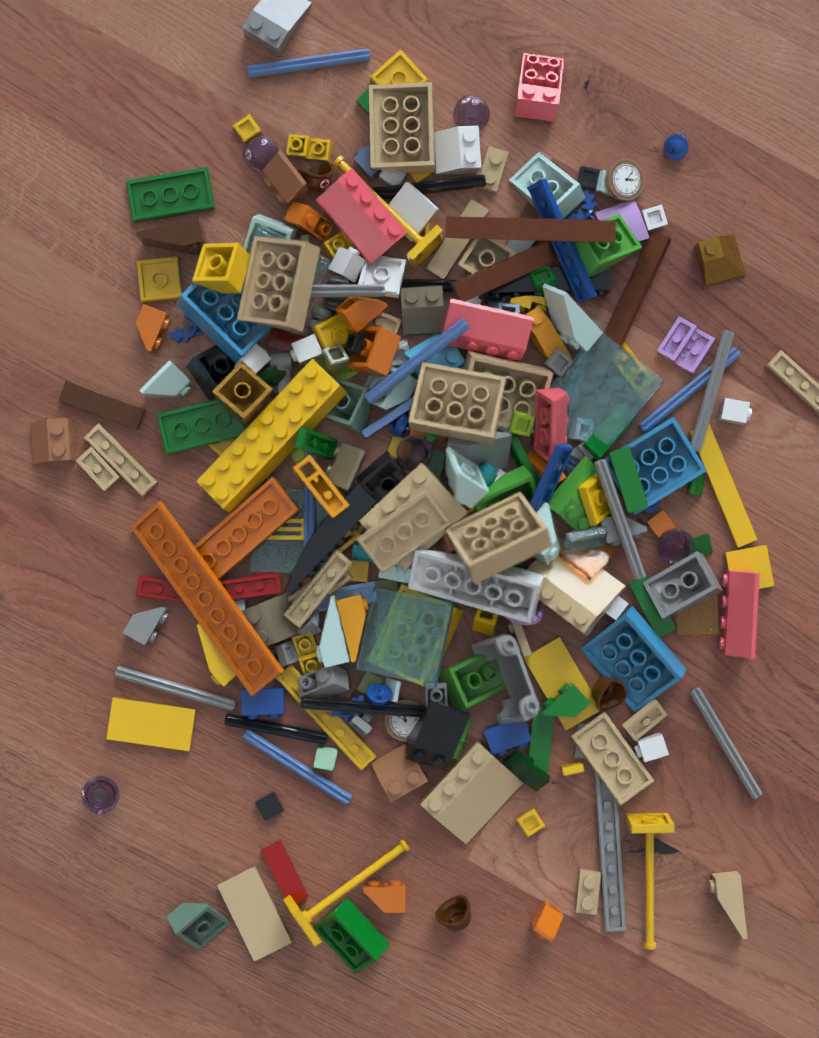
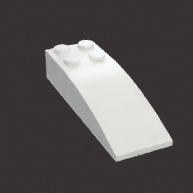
[408,549,544,623]

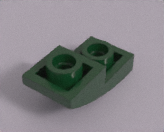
[256,367,286,388]
[504,750,550,791]

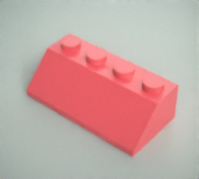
[316,168,407,265]
[441,299,534,361]
[718,570,760,659]

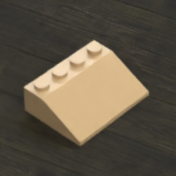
[369,82,435,173]
[237,236,320,332]
[463,351,553,433]
[409,362,506,446]
[360,463,469,570]
[444,492,552,584]
[526,537,626,636]
[420,740,523,844]

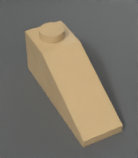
[709,871,747,939]

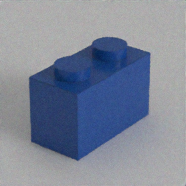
[241,687,286,719]
[483,721,532,756]

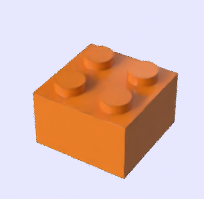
[348,327,401,376]

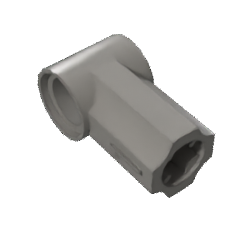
[270,352,292,394]

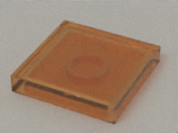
[558,529,617,581]

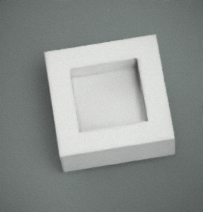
[641,205,668,232]

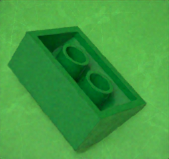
[313,898,390,974]

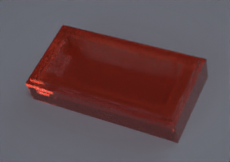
[267,327,307,353]

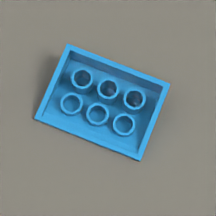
[176,278,273,363]
[604,417,707,515]
[580,606,687,712]

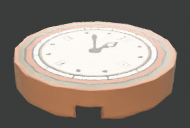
[605,159,645,202]
[385,699,420,741]

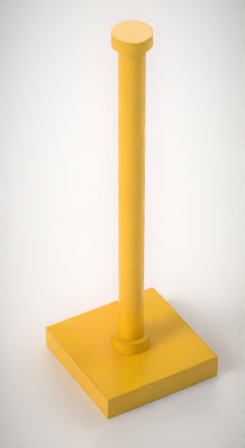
[333,156,444,270]
[626,813,675,949]
[283,839,410,946]

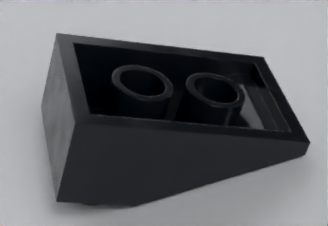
[187,345,236,401]
[356,450,409,504]
[405,701,470,770]

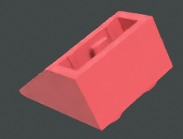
[514,53,564,122]

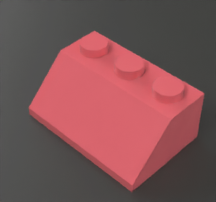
[533,387,569,462]

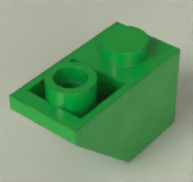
[540,682,590,717]

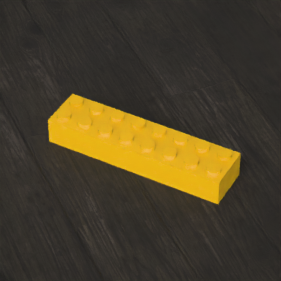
[196,359,348,513]

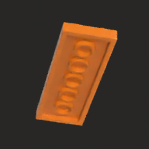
[194,477,300,580]

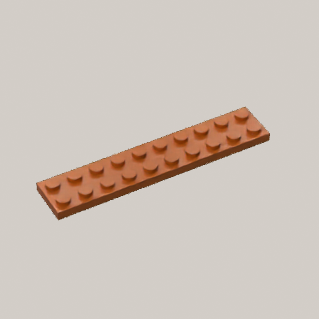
[130,501,284,696]

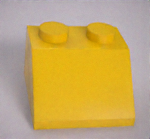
[192,243,250,293]

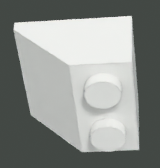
[434,126,481,175]

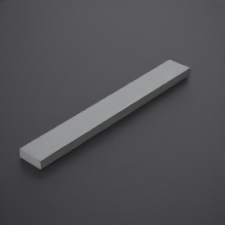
[594,770,627,932]

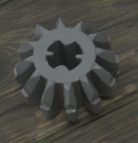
[324,275,349,311]

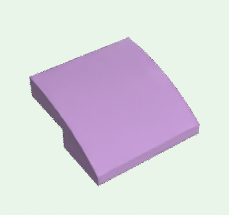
[594,200,649,242]
[657,316,716,376]

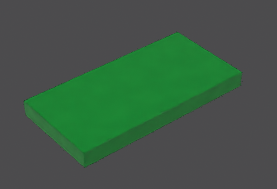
[126,167,215,223]
[156,399,246,455]

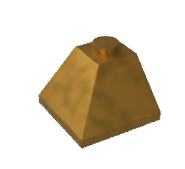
[694,235,746,286]
[212,362,273,426]

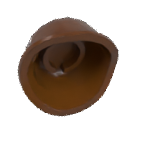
[298,163,334,191]
[591,676,627,711]
[435,895,471,932]

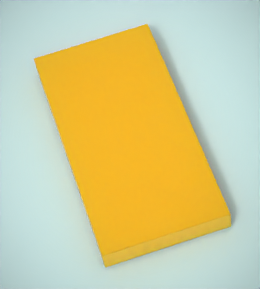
[523,637,599,730]
[106,697,196,751]

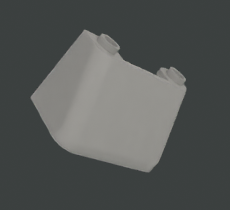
[471,633,539,724]

